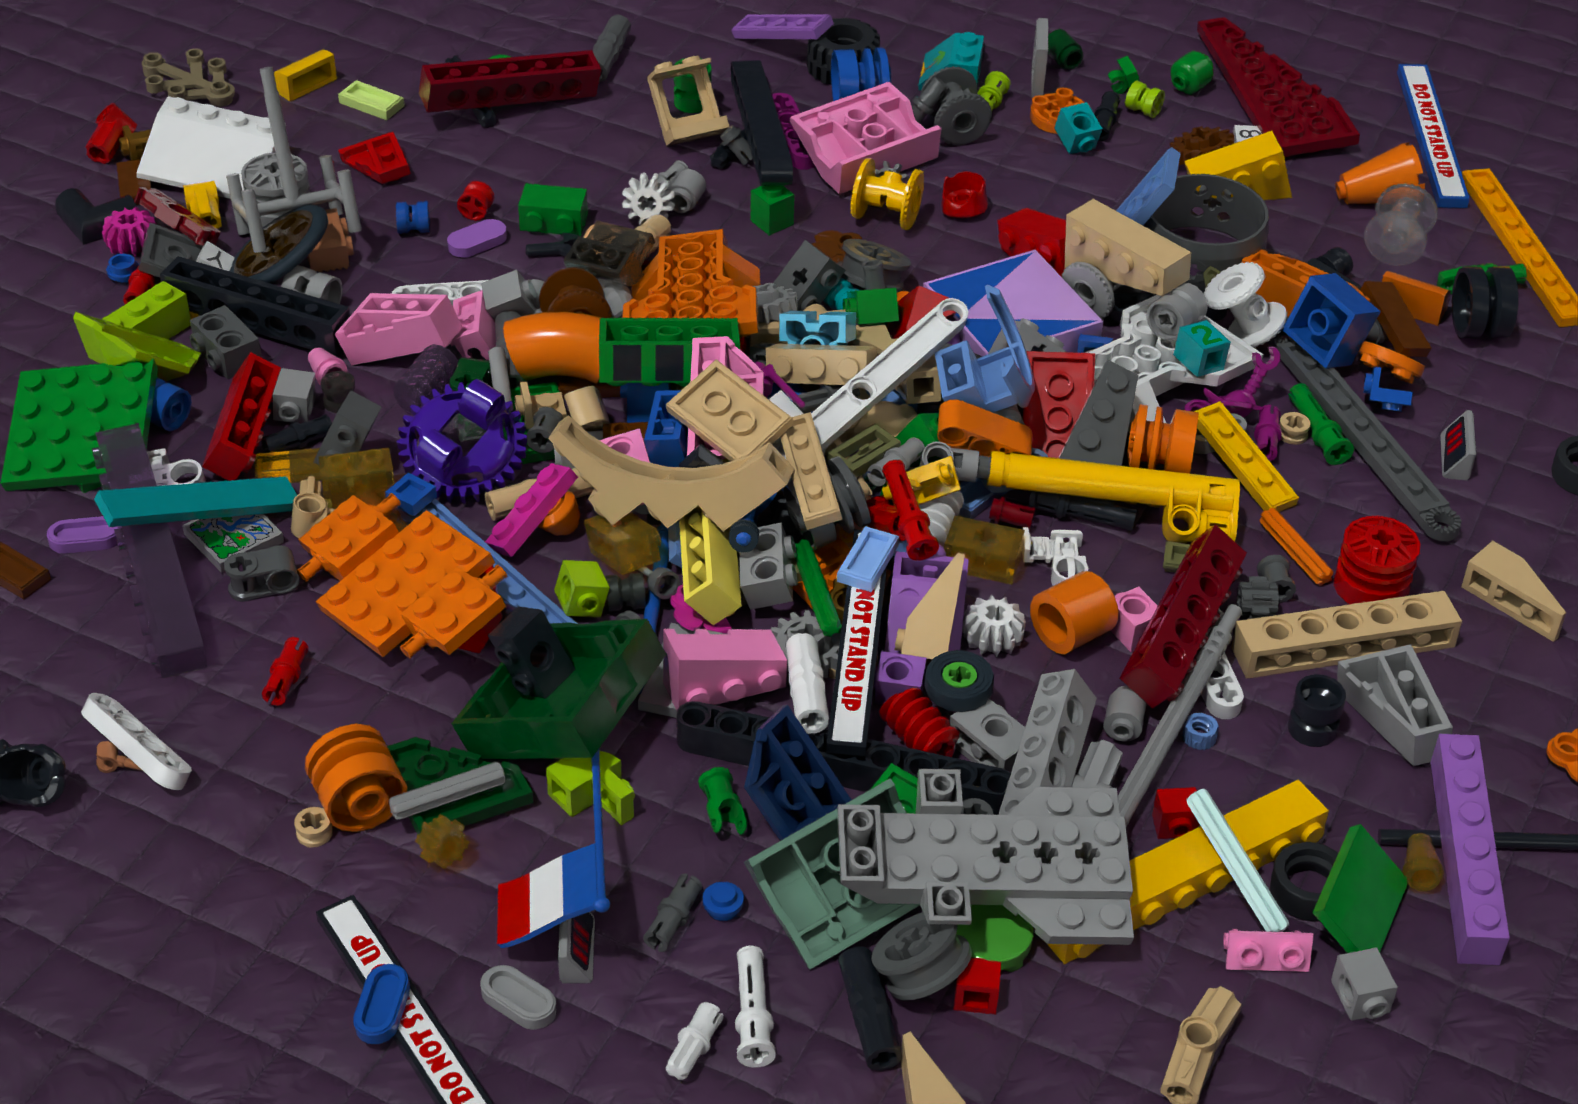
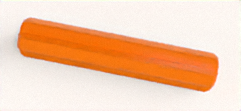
[1260,508,1333,586]

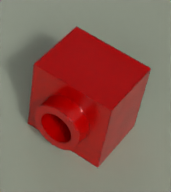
[1152,787,1200,839]
[953,958,1001,1015]

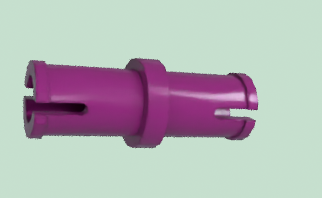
[1254,404,1282,461]

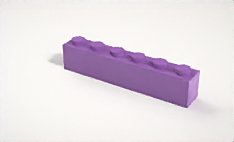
[1431,734,1510,965]

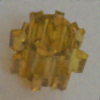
[415,814,470,869]

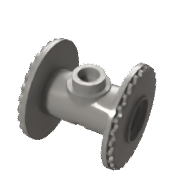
[1062,262,1142,320]

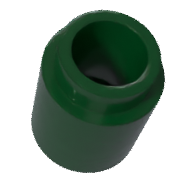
[1048,29,1084,69]

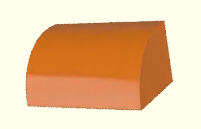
[1382,271,1451,326]

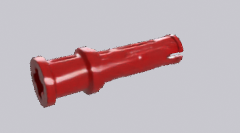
[882,460,939,561]

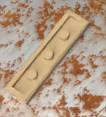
[780,412,842,530]

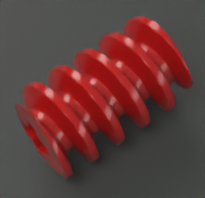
[879,687,959,757]

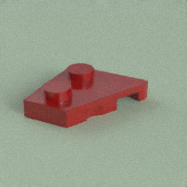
[338,131,411,184]

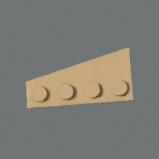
[1065,199,1191,296]

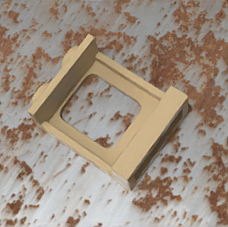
[647,56,730,146]

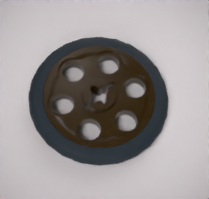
[229,205,328,284]

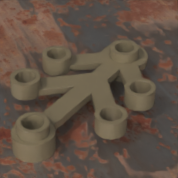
[142,48,235,107]

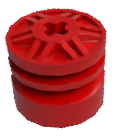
[1333,515,1421,604]

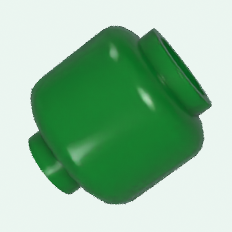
[1170,51,1214,94]

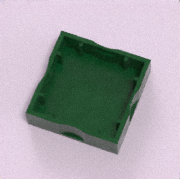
[451,619,667,759]

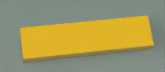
[1194,401,1299,512]

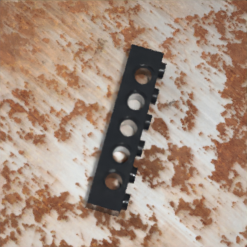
[160,256,350,357]

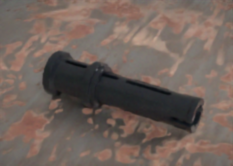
[1028,491,1138,531]

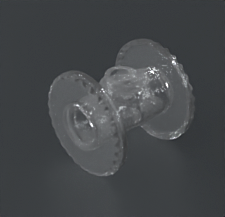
[1364,183,1438,266]

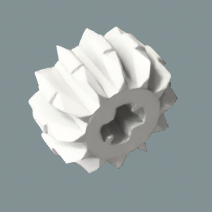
[622,172,675,226]
[962,595,1026,657]

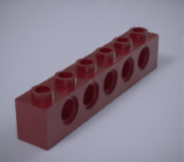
[419,50,601,113]
[1119,524,1247,708]

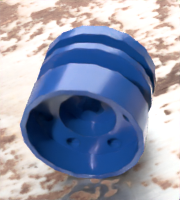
[831,47,892,101]

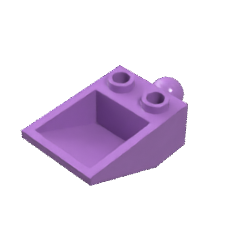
[885,544,969,654]

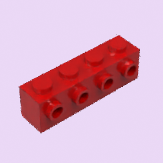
[202,352,281,481]

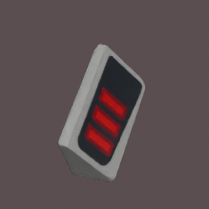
[1440,410,1476,481]
[558,912,595,983]

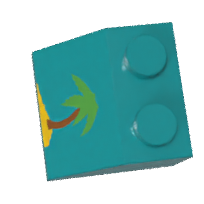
[918,32,984,91]

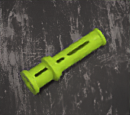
[977,71,1011,111]

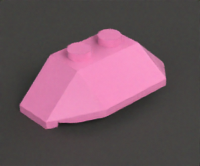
[687,336,764,460]

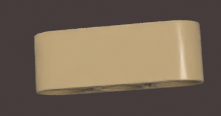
[564,386,610,431]

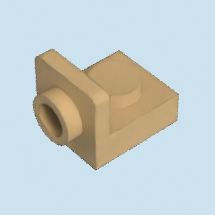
[515,382,567,429]

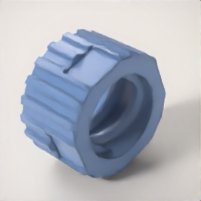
[1182,713,1219,750]

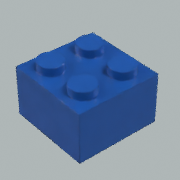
[1282,273,1381,369]

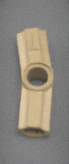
[1161,986,1242,1104]

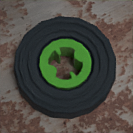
[925,650,994,712]

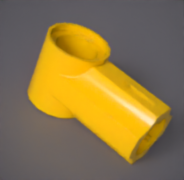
[183,181,222,229]

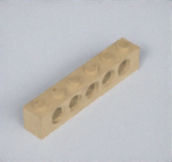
[1231,591,1462,679]

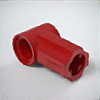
[85,103,137,164]
[866,495,906,541]

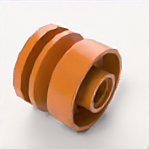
[305,724,407,832]

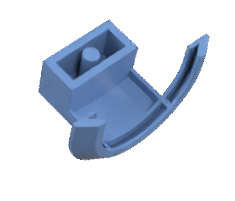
[935,285,1035,413]

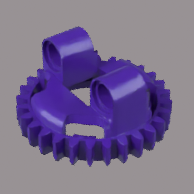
[397,379,527,504]

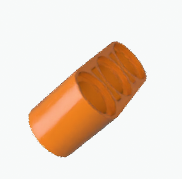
[937,399,1032,457]

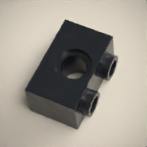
[488,606,575,699]

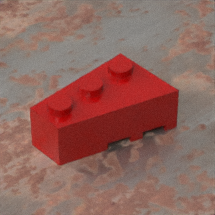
[997,208,1066,277]

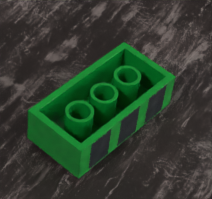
[599,318,740,386]

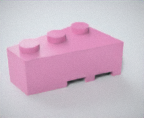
[335,293,463,366]
[663,629,787,710]

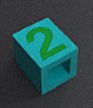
[1173,320,1231,377]

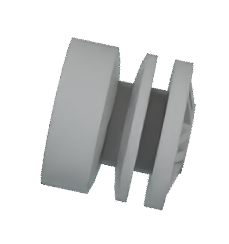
[241,152,310,228]

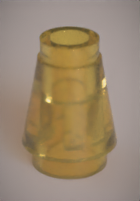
[1402,833,1444,891]

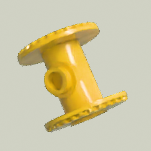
[851,158,924,230]

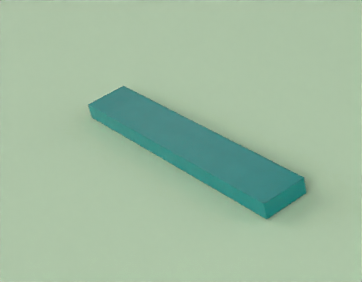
[94,476,297,527]

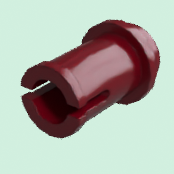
[989,497,1035,530]

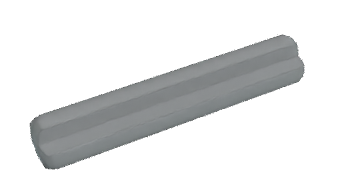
[389,762,505,820]

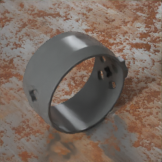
[1143,174,1269,290]

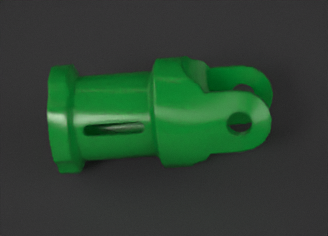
[698,767,747,835]

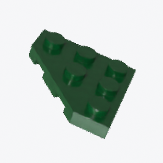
[387,737,533,841]

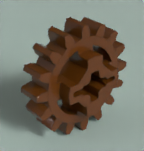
[1170,126,1235,168]

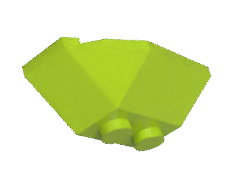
[73,311,201,381]

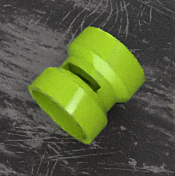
[1125,80,1165,118]

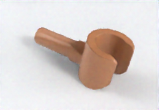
[96,741,143,773]

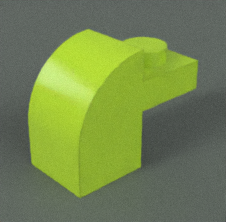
[546,751,635,825]

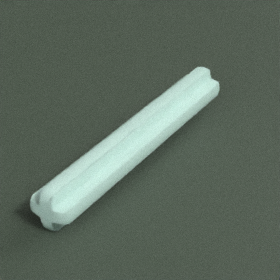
[1187,789,1289,932]

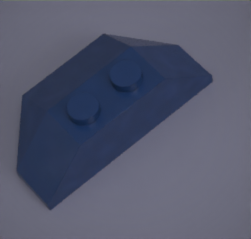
[744,704,852,841]

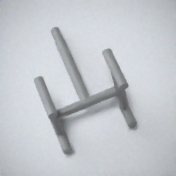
[226,67,362,252]

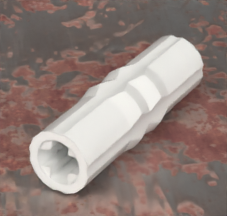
[785,633,829,734]

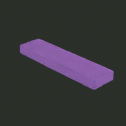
[731,14,834,39]

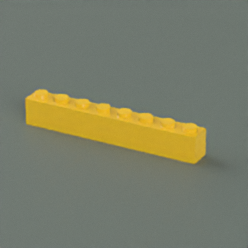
[1047,779,1329,964]

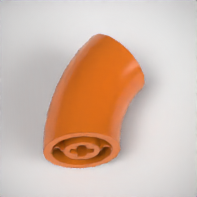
[503,312,601,384]

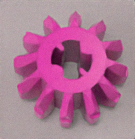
[102,207,157,257]

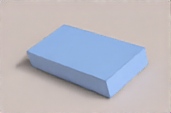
[837,526,899,592]

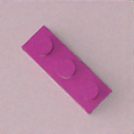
[485,463,578,557]

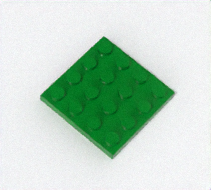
[0,358,158,491]

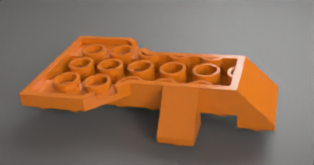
[622,229,761,338]

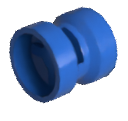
[396,201,430,234]

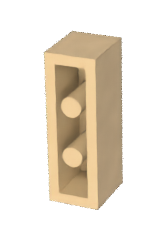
[766,344,877,385]

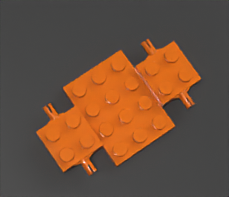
[297,493,507,659]

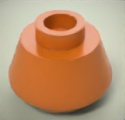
[537,490,581,536]

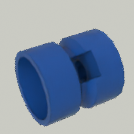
[150,377,192,431]

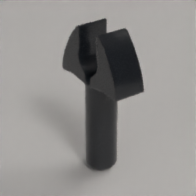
[525,233,583,264]

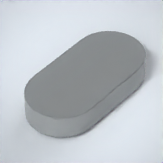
[481,965,556,1030]

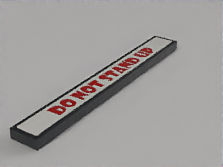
[826,529,891,757]
[316,894,492,1104]

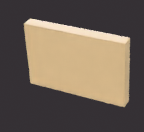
[665,359,794,461]

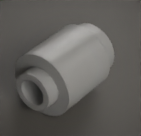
[669,169,706,213]
[1103,686,1146,742]

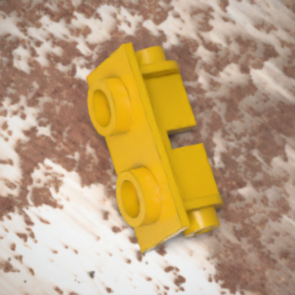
[882,456,961,506]

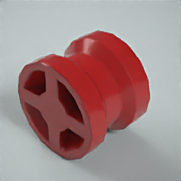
[457,181,495,221]

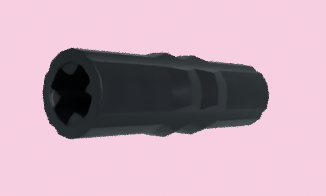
[838,947,902,1071]

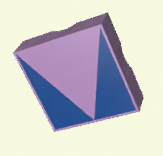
[923,250,1103,356]

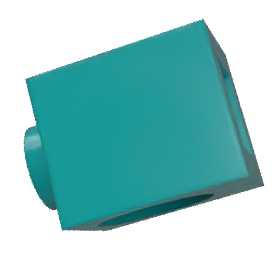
[1054,102,1102,154]

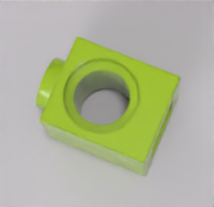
[554,560,610,617]

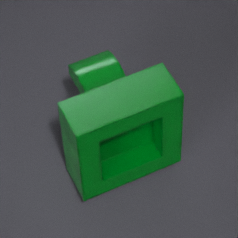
[1107,55,1140,94]

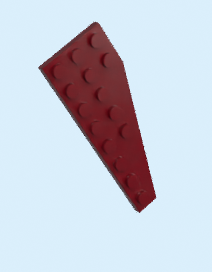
[1197,17,1360,158]

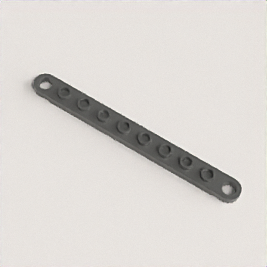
[1268,329,1462,541]

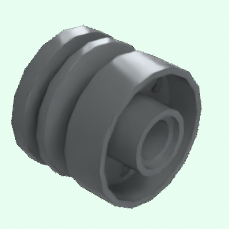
[782,456,871,550]

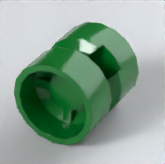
[674,58,712,113]

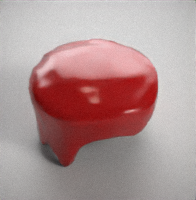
[941,171,988,218]

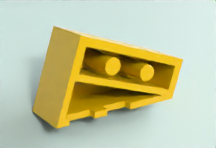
[1184,131,1292,200]

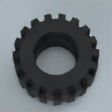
[807,18,880,84]

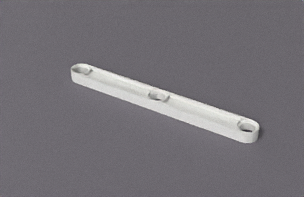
[774,298,969,478]

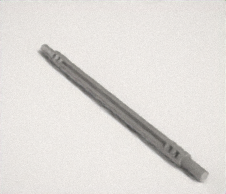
[1082,604,1242,865]

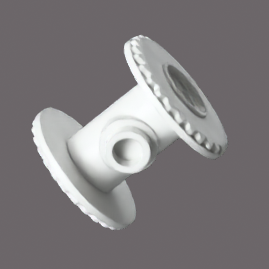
[1203,262,1288,348]

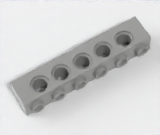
[996,669,1097,864]

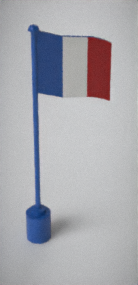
[497,749,610,948]

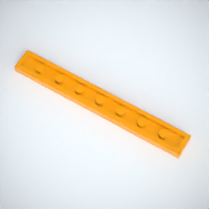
[1462,168,1578,327]

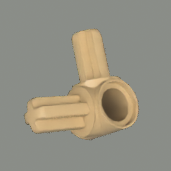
[291,476,335,538]

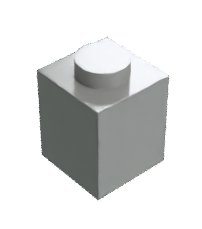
[481,270,536,319]

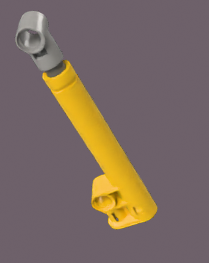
[919,441,1240,543]

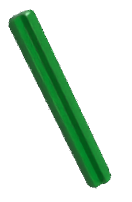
[795,539,842,637]

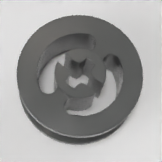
[837,239,911,293]
[871,912,972,1000]

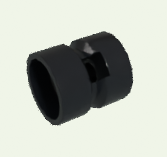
[1288,674,1346,747]

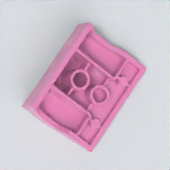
[790,82,941,194]

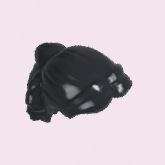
[0,739,66,807]

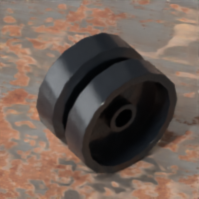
[1451,267,1518,338]

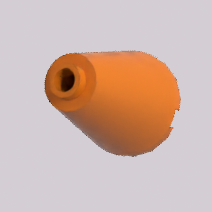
[1335,142,1425,204]

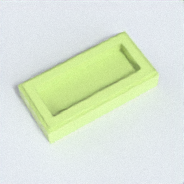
[338,80,404,120]

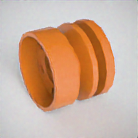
[1127,404,1199,474]

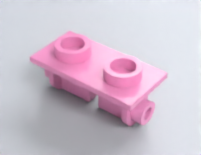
[1223,929,1313,972]

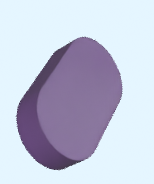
[447,219,507,258]
[47,516,122,554]

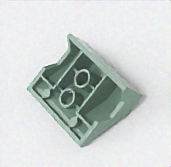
[744,778,920,970]

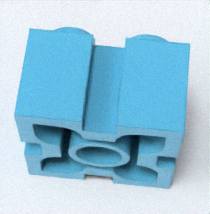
[779,311,856,346]

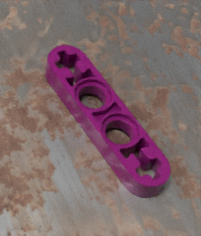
[772,93,815,170]

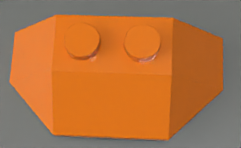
[1241,249,1370,317]

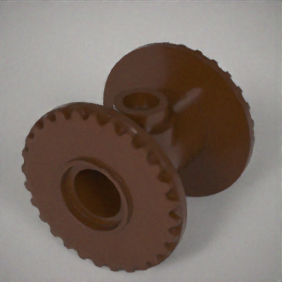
[539,267,612,318]

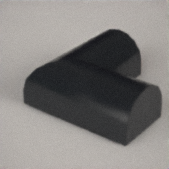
[55,188,137,244]

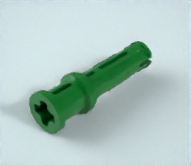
[1288,383,1354,465]

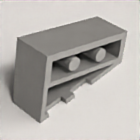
[1337,644,1453,766]

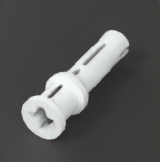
[735,946,776,1068]

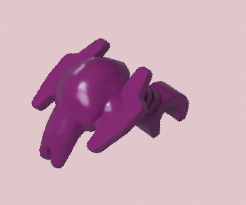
[1203,346,1280,418]

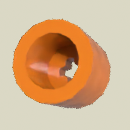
[1030,571,1119,654]

